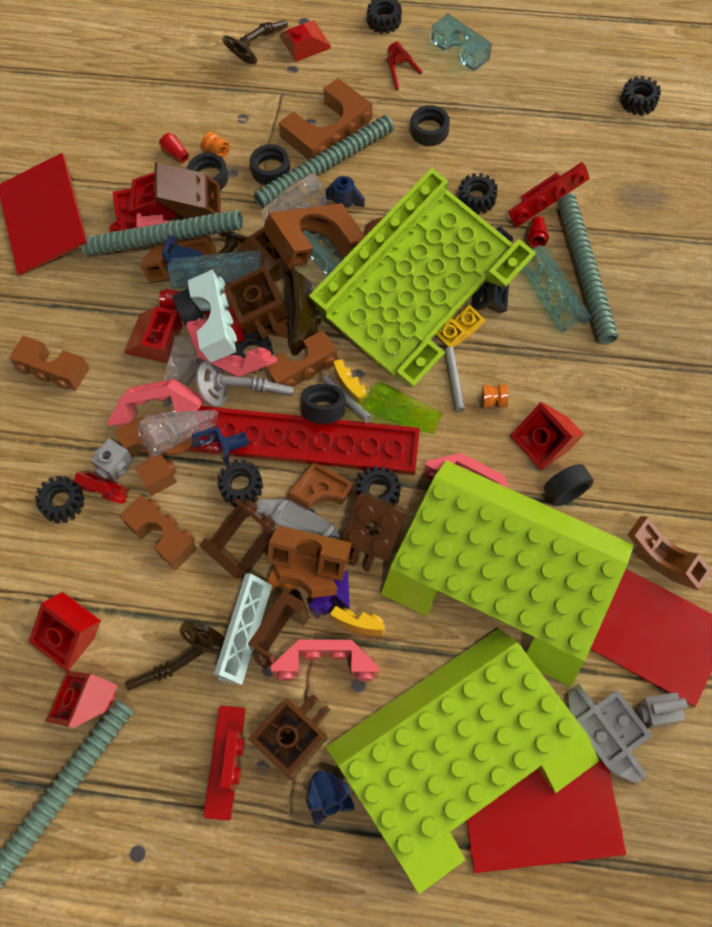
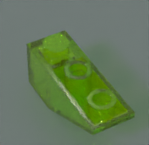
[363,382,443,434]

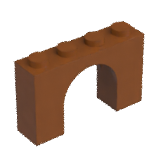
[279,78,373,159]
[263,203,365,268]

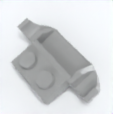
[257,499,342,540]
[568,684,653,784]

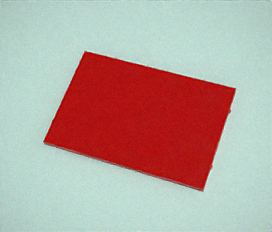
[0,153,87,276]
[590,569,712,707]
[467,753,627,874]

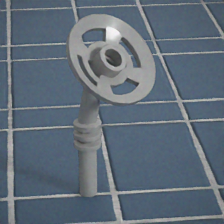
[196,361,294,407]

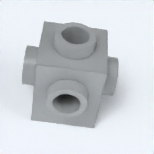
[90,439,133,482]

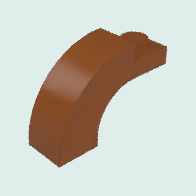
[140,235,216,282]
[628,516,712,590]

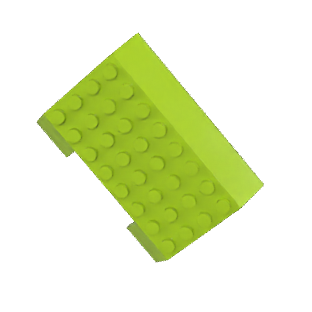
[309,167,536,387]
[381,460,634,687]
[325,628,599,894]

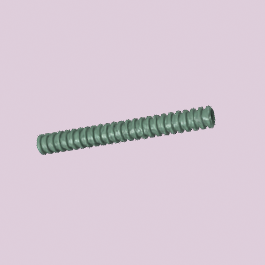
[254,115,394,208]
[557,193,619,344]
[81,209,243,256]
[0,700,134,890]

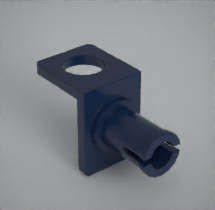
[161,235,203,274]
[191,426,249,465]

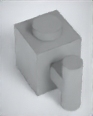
[638,692,688,729]

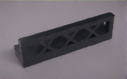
[472,226,513,314]

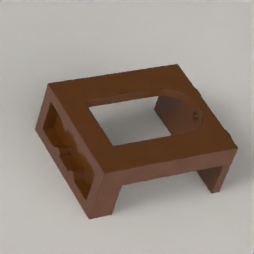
[199,498,277,579]
[248,590,309,669]

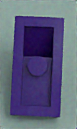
[308,571,350,619]

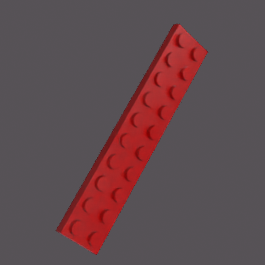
[184,406,420,475]

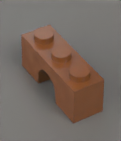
[264,330,338,387]
[9,335,89,391]
[114,417,177,496]
[119,495,197,571]
[267,525,352,581]

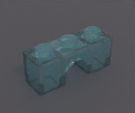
[431,13,492,72]

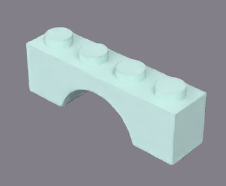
[188,270,237,363]

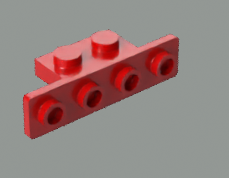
[508,162,590,227]
[203,706,246,821]

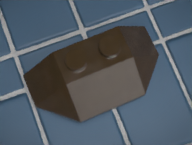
[283,266,322,356]

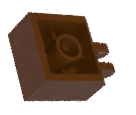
[224,265,289,339]
[342,492,408,572]
[248,694,330,781]

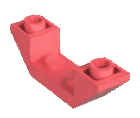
[186,318,278,377]
[107,379,204,427]
[424,453,509,488]
[271,640,378,681]

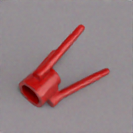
[386,41,422,90]

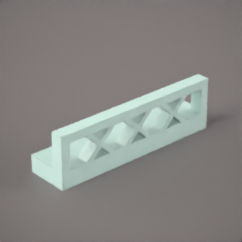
[214,573,272,685]

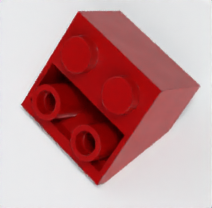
[124,306,183,364]

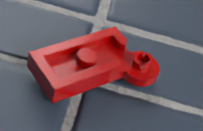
[109,188,137,233]
[73,471,129,504]

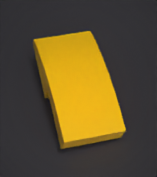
[436,304,486,348]
[334,359,367,408]
[330,606,385,636]

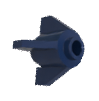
[323,176,365,208]
[306,770,355,825]

